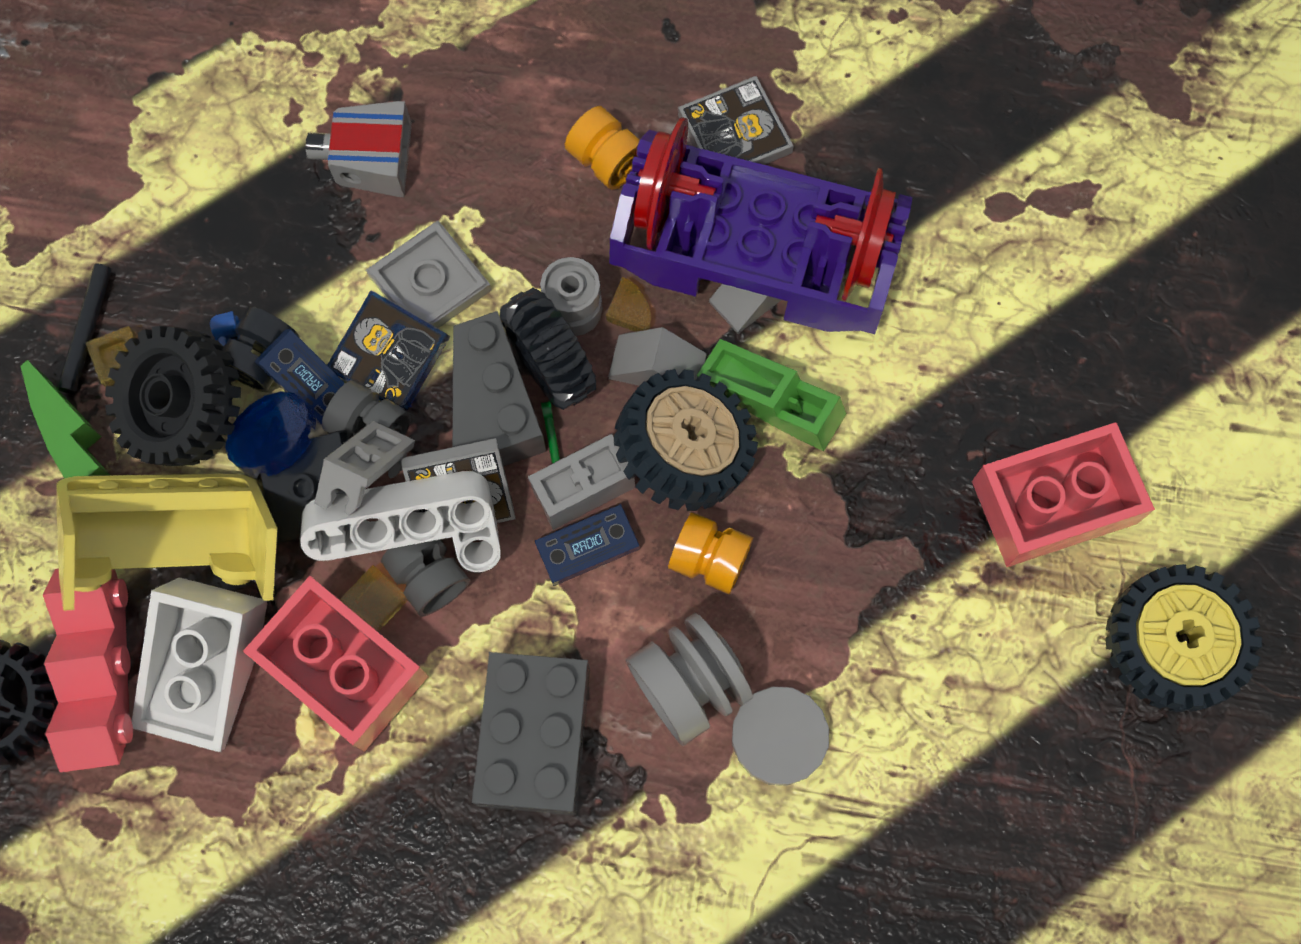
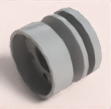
[625,613,753,746]

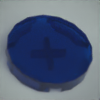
[225,391,316,477]

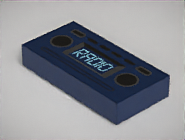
[254,328,345,425]
[535,504,640,586]

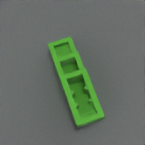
[20,360,111,478]

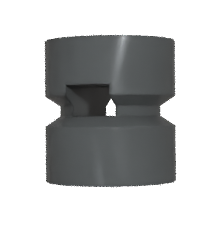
[322,380,411,440]
[381,539,470,617]

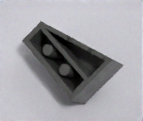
[452,311,546,467]

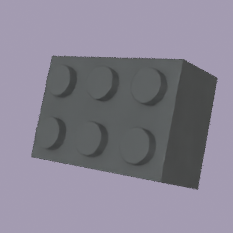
[472,652,590,816]

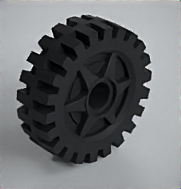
[105,326,241,466]

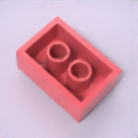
[972,422,1155,567]
[243,576,429,752]

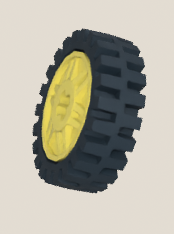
[1105,564,1262,712]

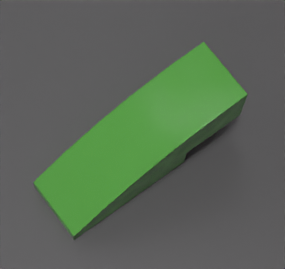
[697,339,846,451]

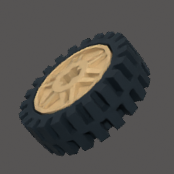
[614,369,758,511]

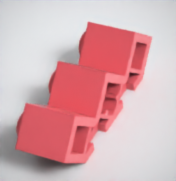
[43,568,133,773]

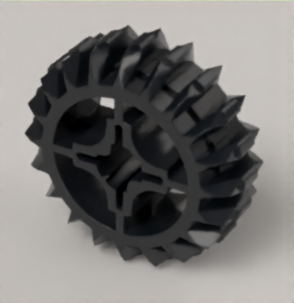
[500,288,596,410]
[0,640,58,771]

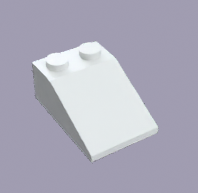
[132,577,267,752]

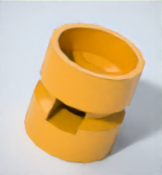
[565,106,640,190]
[668,512,754,595]

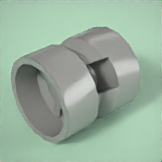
[540,257,603,336]

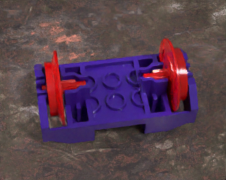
[609,117,913,334]

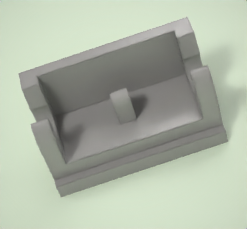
[314,421,415,515]
[528,434,635,530]

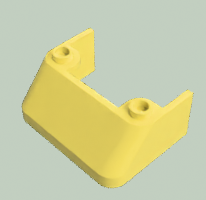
[56,474,277,611]

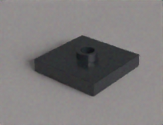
[257,432,349,544]

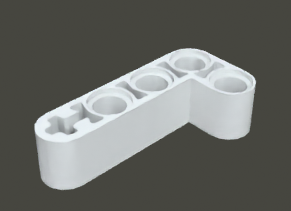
[301,471,500,572]

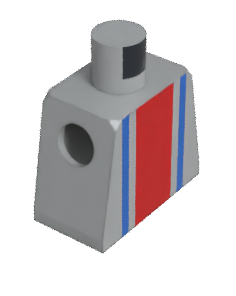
[306,101,412,197]

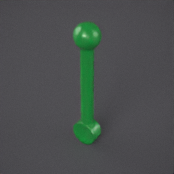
[541,401,561,464]

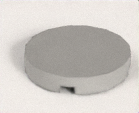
[732,687,829,786]

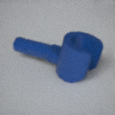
[210,311,239,346]

